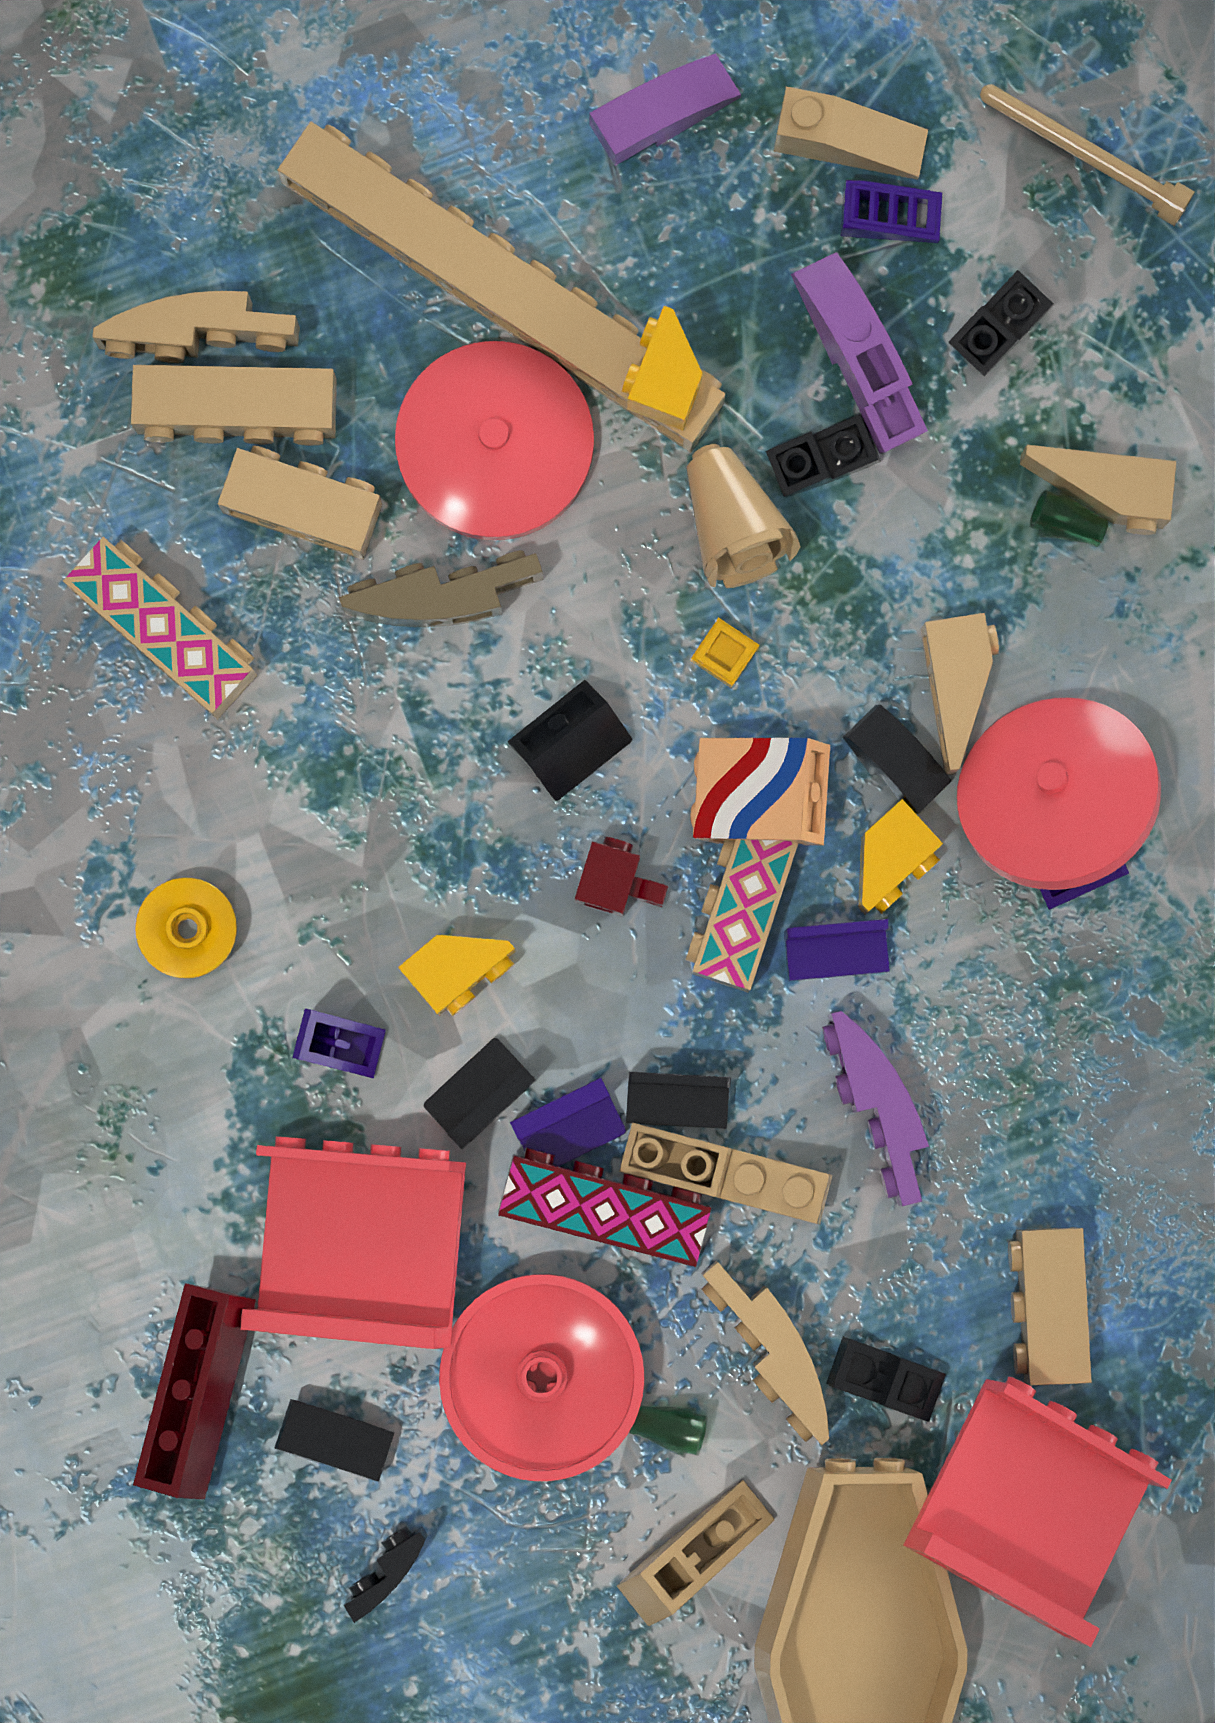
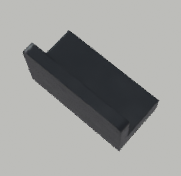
[507,680,632,801]
[424,1038,537,1149]
[626,1072,731,1129]

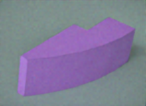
[589,53,741,166]

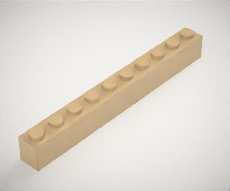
[277,121,725,453]

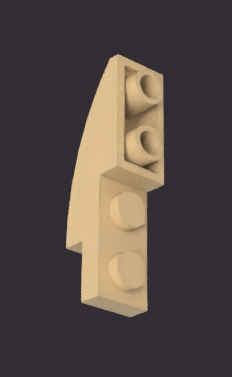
[92,291,300,363]
[619,1123,833,1225]
[701,1261,829,1445]

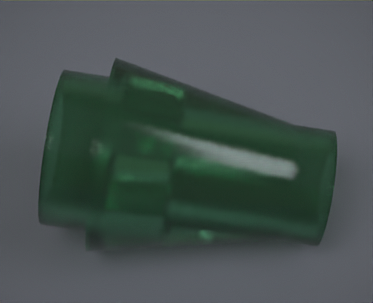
[1030,490,1108,547]
[629,1405,708,1458]

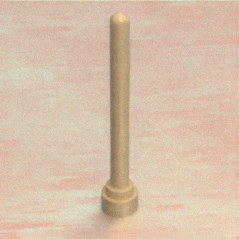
[980,84,1195,226]

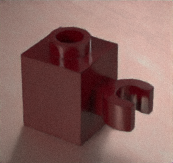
[574,836,668,917]

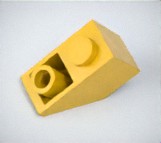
[621,306,703,430]
[858,799,943,915]
[398,935,516,1016]

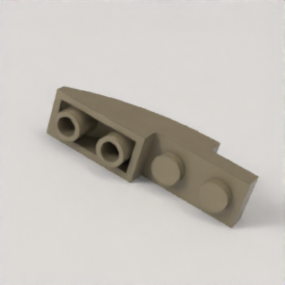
[339,550,543,627]

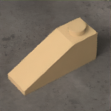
[774,86,928,180]
[1020,445,1177,535]
[920,613,999,775]
[617,1480,775,1626]

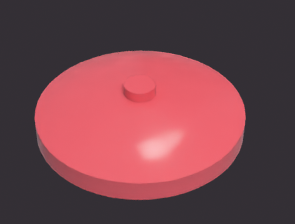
[395,341,594,540]
[957,698,1161,890]
[439,1274,644,1481]

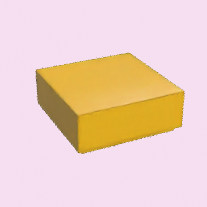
[690,617,760,688]

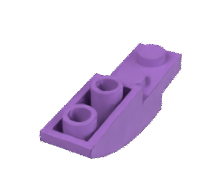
[791,252,928,454]
[822,1011,929,1206]

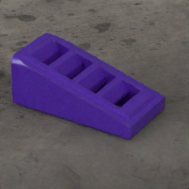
[840,180,942,243]

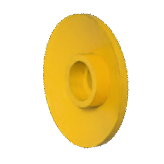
[135,878,237,979]

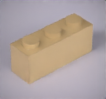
[218,446,383,560]
[1008,1227,1092,1386]

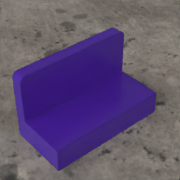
[784,919,890,982]
[510,1078,626,1166]

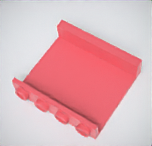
[240,1136,466,1349]
[903,1377,1172,1647]

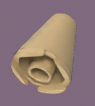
[686,444,801,588]

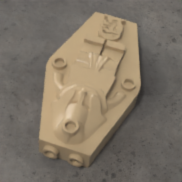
[754,1458,968,1723]

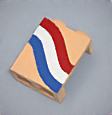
[690,738,830,846]

